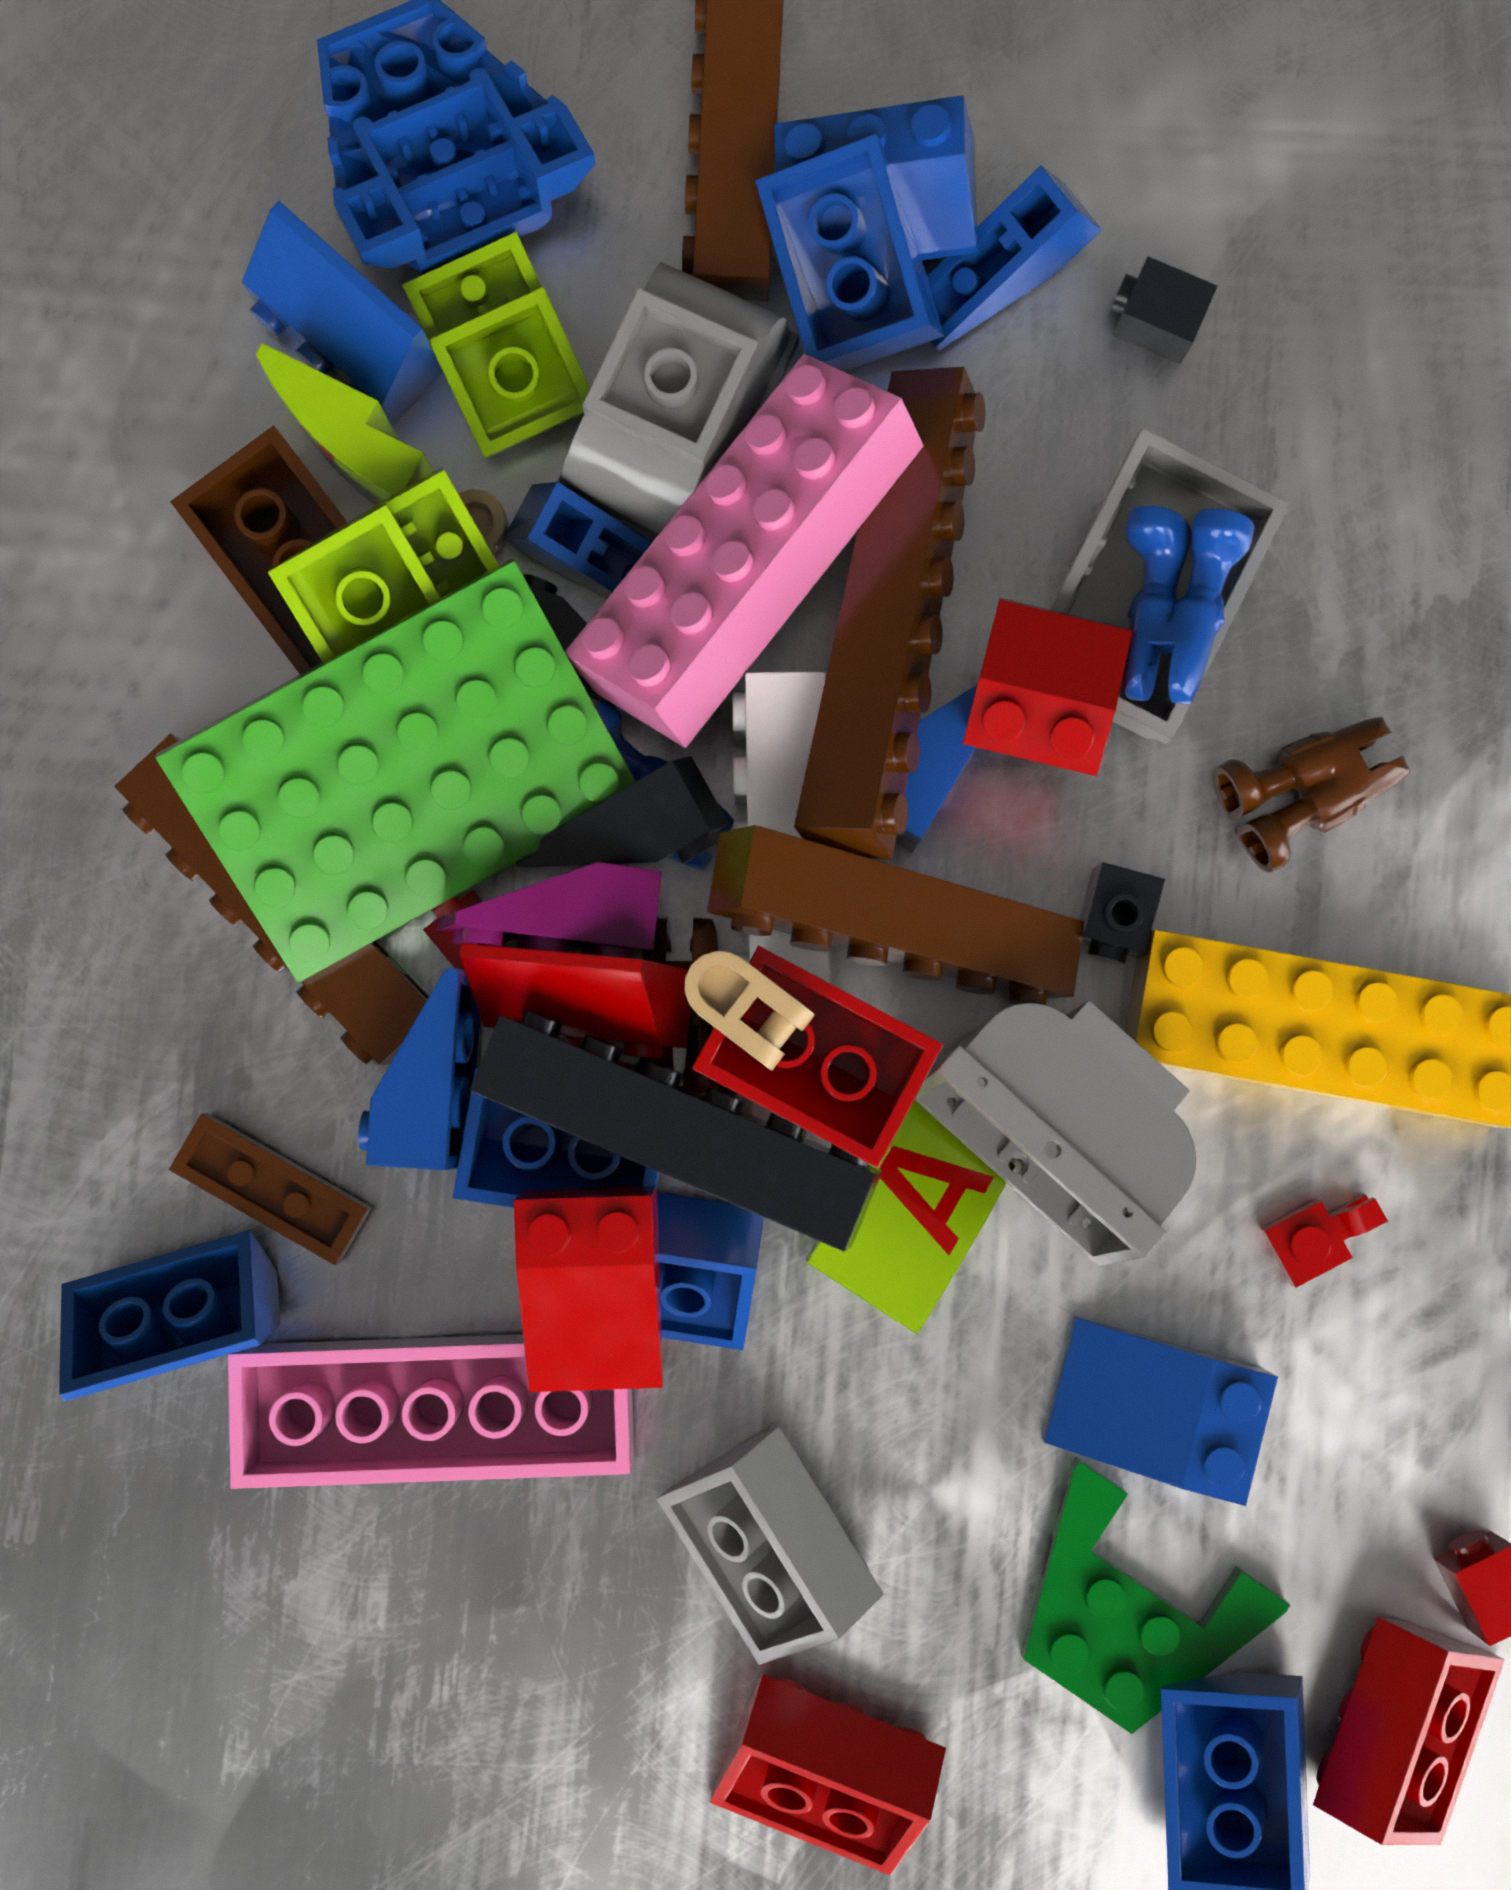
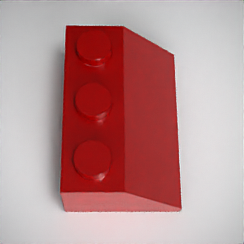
[460,943,691,1059]
[692,945,944,1168]
[1313,1617,1505,1845]
[709,1674,946,1875]

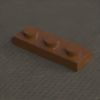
[168,1113,372,1265]

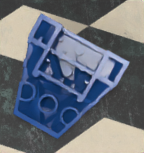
[317,0,595,274]

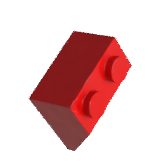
[963,597,1133,777]

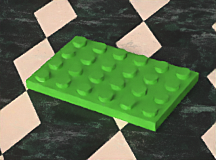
[155,558,636,983]

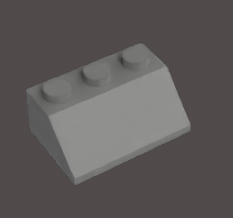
[656,1426,884,1664]

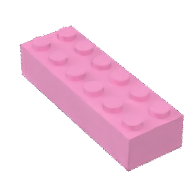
[565,354,924,748]
[228,1334,635,1489]

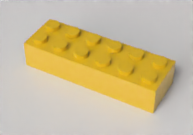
[1124,930,1511,1128]

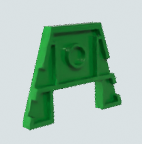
[1020,1457,1290,1734]

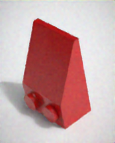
[514,1186,663,1392]

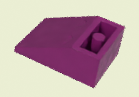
[437,862,662,958]

